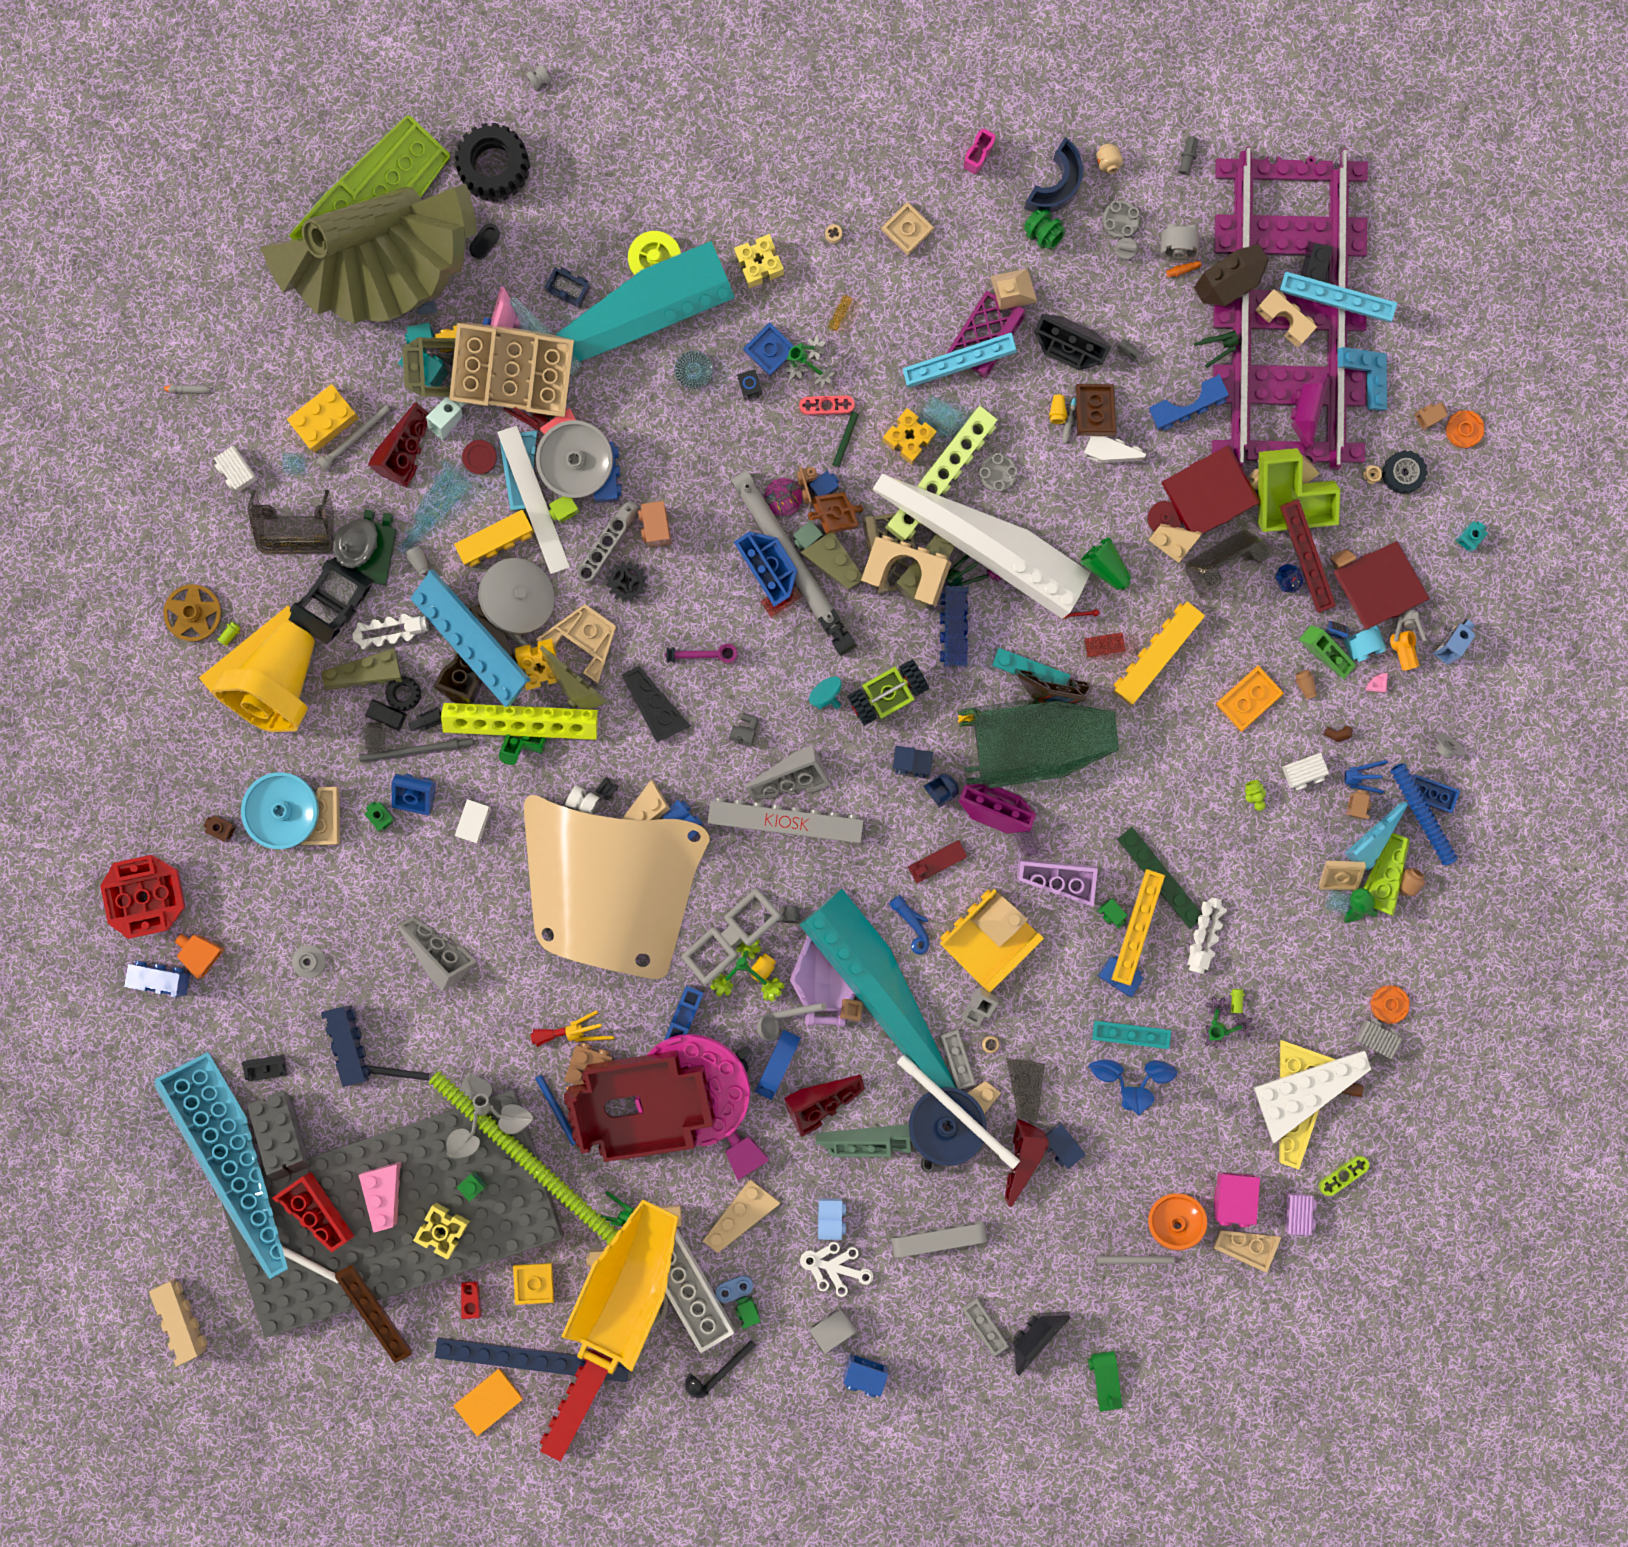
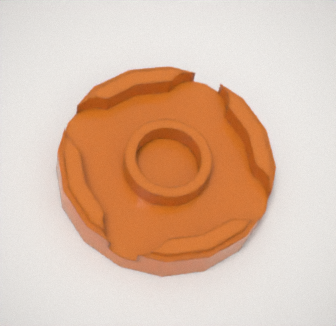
[1445,410,1484,449]
[1370,985,1410,1024]

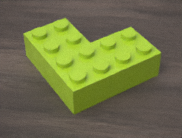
[1258,448,1340,532]

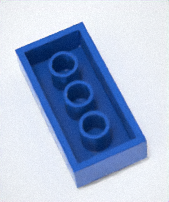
[1404,774,1460,813]

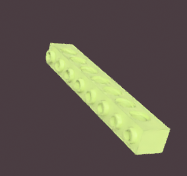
[885,406,997,541]

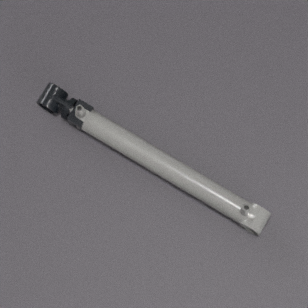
[730,470,857,657]

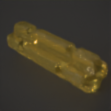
[828,295,852,331]

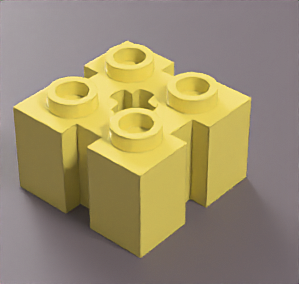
[734,234,784,289]
[413,1203,470,1260]

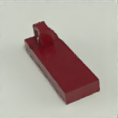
[908,840,967,884]

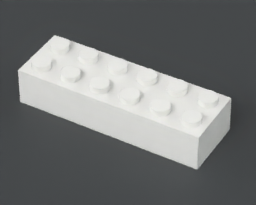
[666,1228,735,1353]

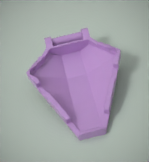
[790,935,855,1027]

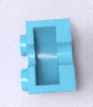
[1343,625,1387,662]

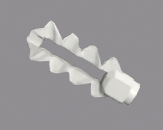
[352,614,429,650]
[1187,898,1227,974]

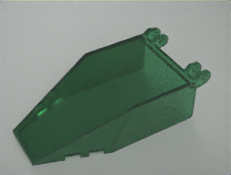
[958,699,1119,788]

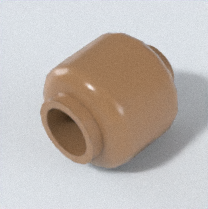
[1399,868,1425,896]

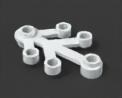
[800,1241,873,1297]

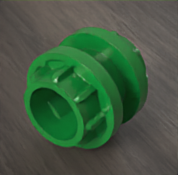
[1024,210,1065,249]

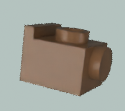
[1414,403,1448,430]
[1346,790,1371,820]

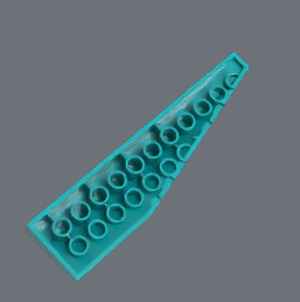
[799,888,957,1089]

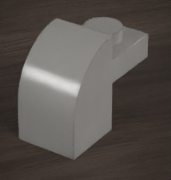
[961,988,998,1027]

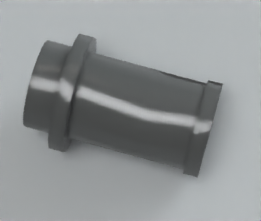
[1117,338,1142,362]

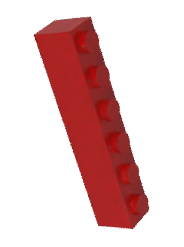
[539,1348,613,1462]

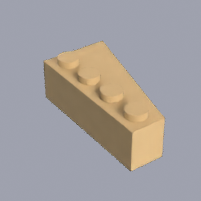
[149,1278,208,1366]

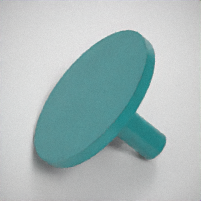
[809,676,842,710]

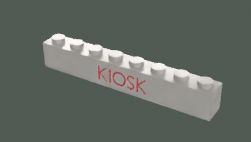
[708,797,863,843]

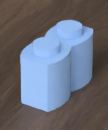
[818,1198,846,1240]

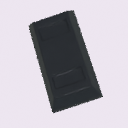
[365,699,407,732]

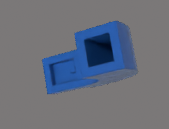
[754,1030,801,1100]

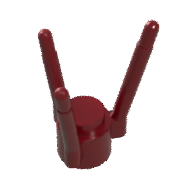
[503,407,549,432]

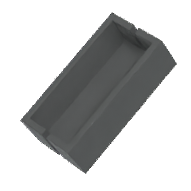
[247,1090,311,1181]

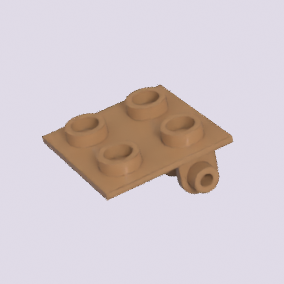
[797,465,817,508]

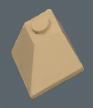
[991,268,1037,310]
[971,893,1028,947]

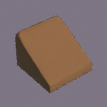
[1330,549,1356,569]

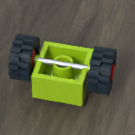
[847,659,929,726]

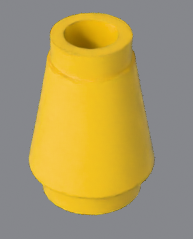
[1049,394,1068,425]

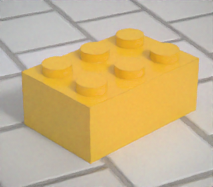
[287,384,359,453]

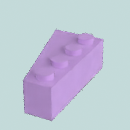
[1017,859,1098,907]

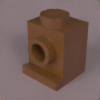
[204,815,237,842]

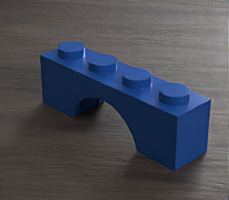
[1149,374,1229,432]

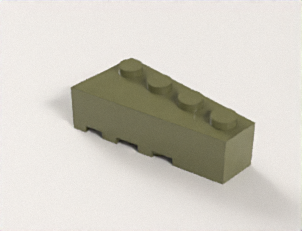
[894,534,955,611]

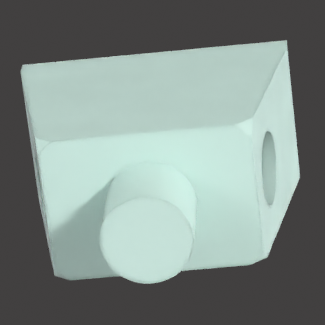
[426,397,466,440]

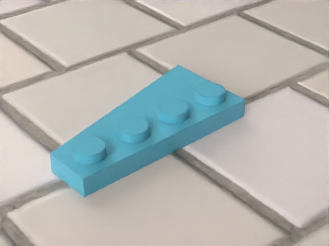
[499,431,537,511]

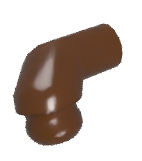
[1323,726,1353,742]

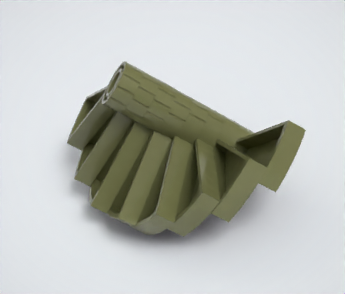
[260,184,477,324]

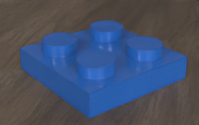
[743,322,794,376]

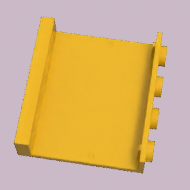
[939,889,1044,993]

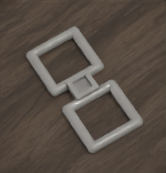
[681,888,781,985]

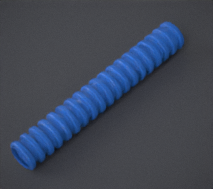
[1390,763,1458,865]

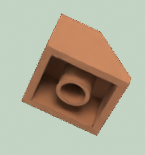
[638,501,672,548]

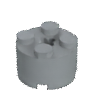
[1160,224,1200,263]

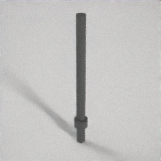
[359,738,474,762]

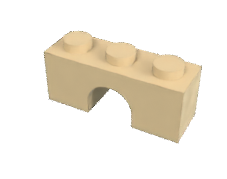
[1255,289,1317,348]

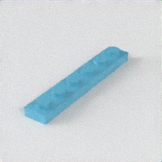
[1279,272,1397,323]
[903,332,1017,388]

